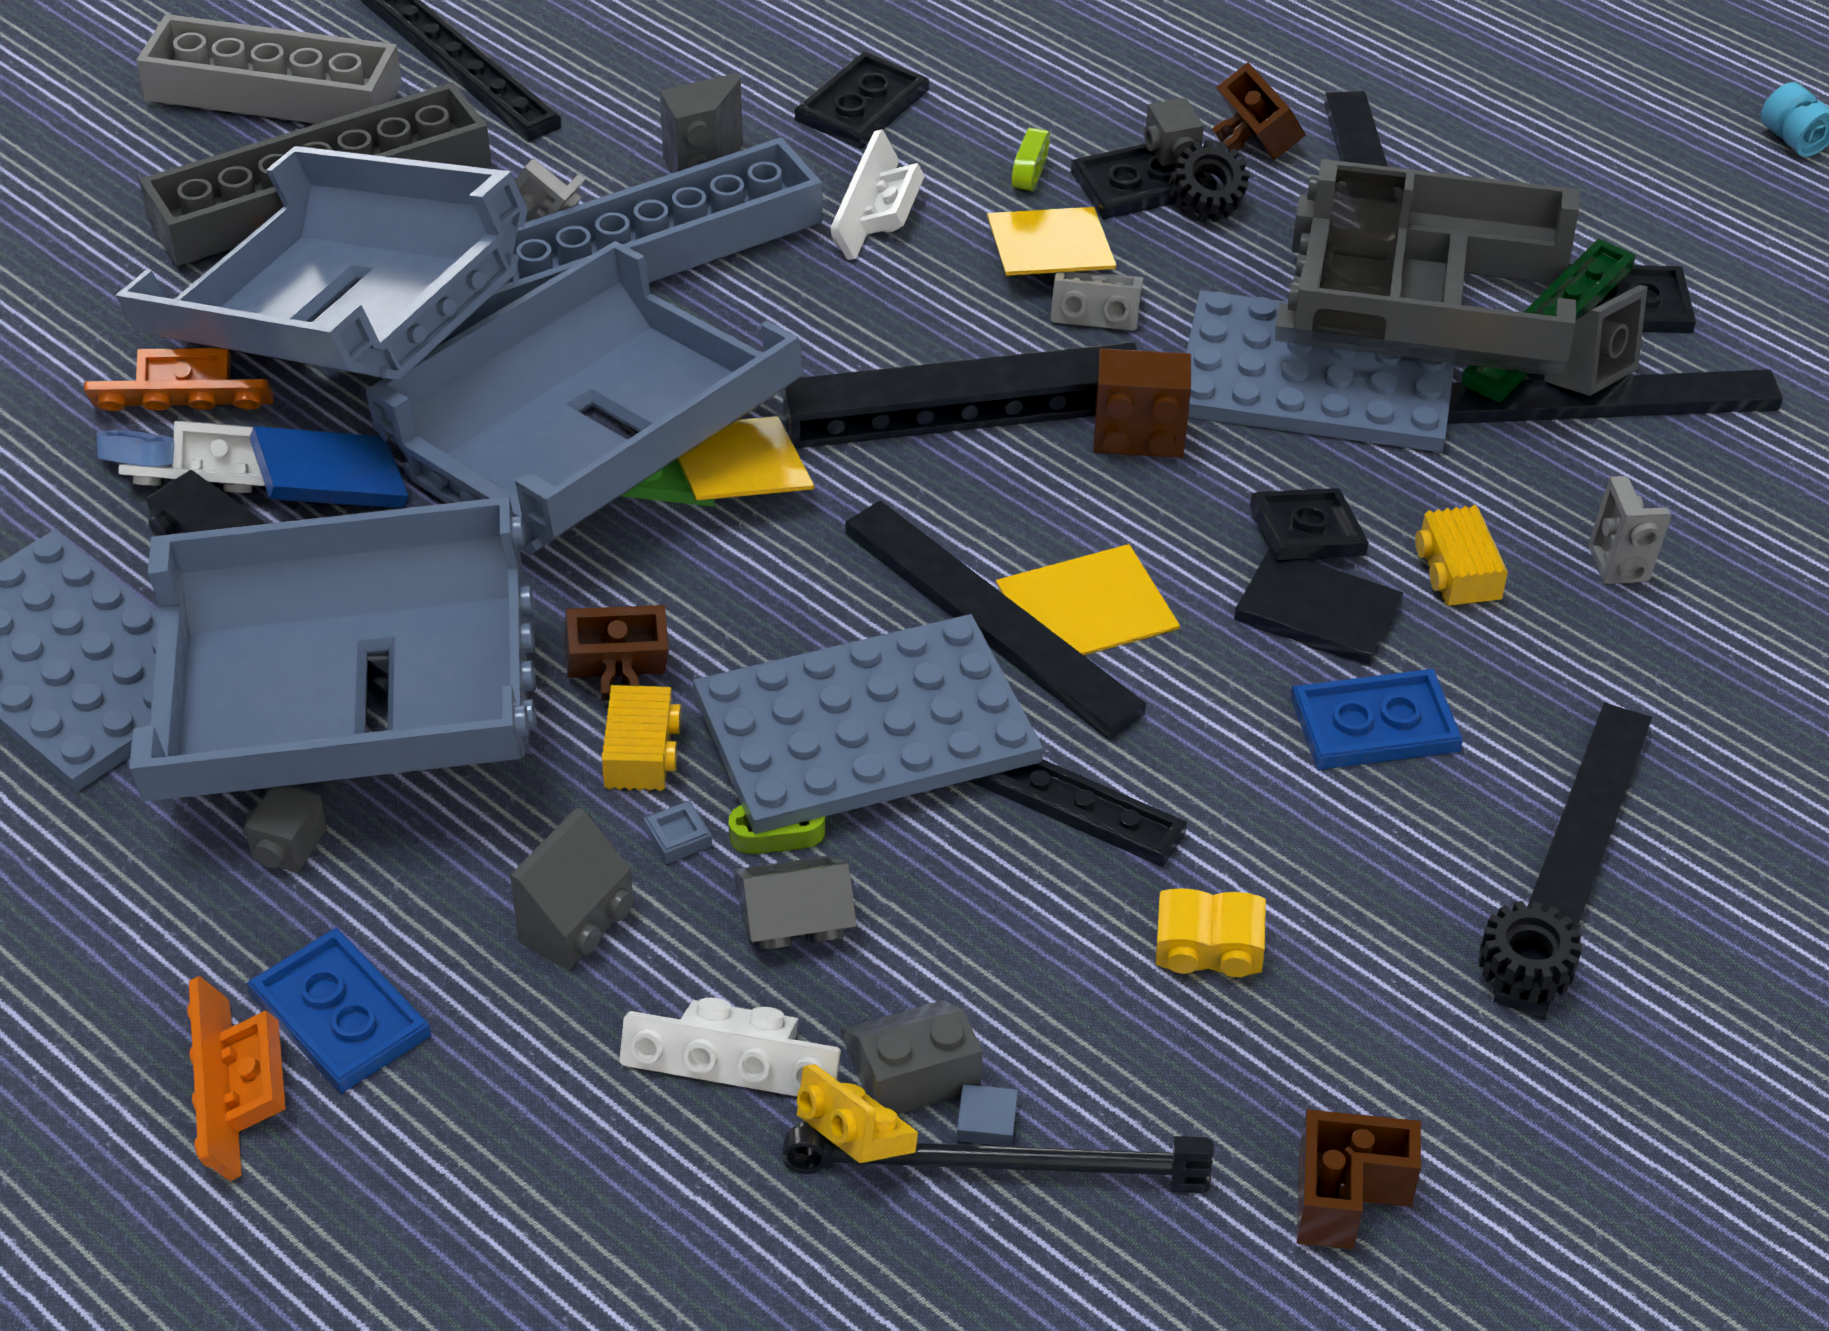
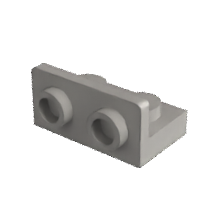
[515,158,585,223]
[1051,271,1143,331]
[1588,476,1671,584]

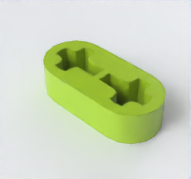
[1011,127,1050,191]
[728,805,825,854]

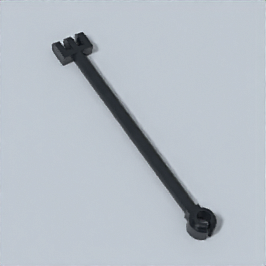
[782,1122,1214,1193]

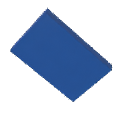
[249,426,408,508]
[1290,669,1463,770]
[246,927,431,1095]

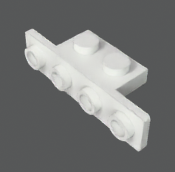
[831,129,925,260]
[119,421,265,493]
[620,998,841,1096]

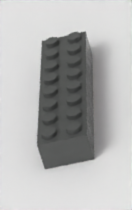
[139,82,492,266]

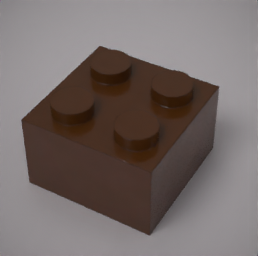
[1093,348,1191,458]

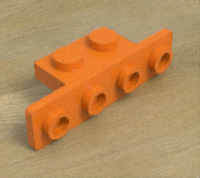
[84,348,274,411]
[187,976,286,1181]

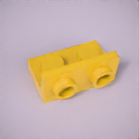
[797,1064,918,1163]

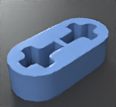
[96,430,174,466]

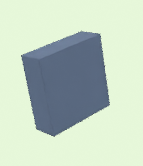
[643,800,712,865]
[957,1084,1018,1147]

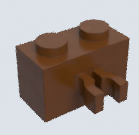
[1212,62,1306,160]
[564,605,669,701]

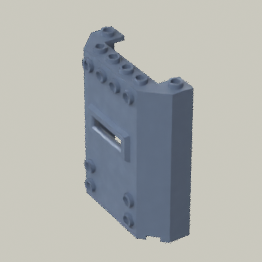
[115,146,528,381]
[365,241,803,555]
[129,497,537,802]

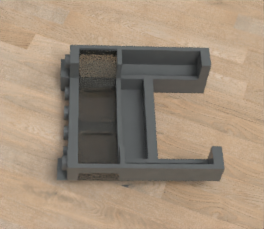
[1275,159,1580,377]

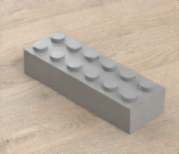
[136,14,402,124]

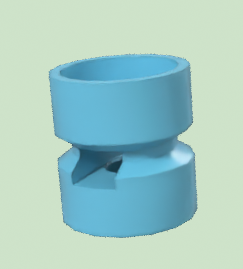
[1761,82,1829,157]

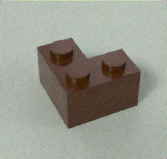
[1296,1109,1421,1250]

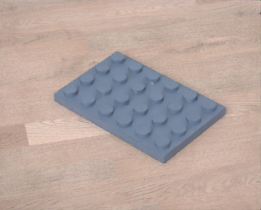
[1186,290,1454,453]
[0,530,160,793]
[693,614,1043,834]

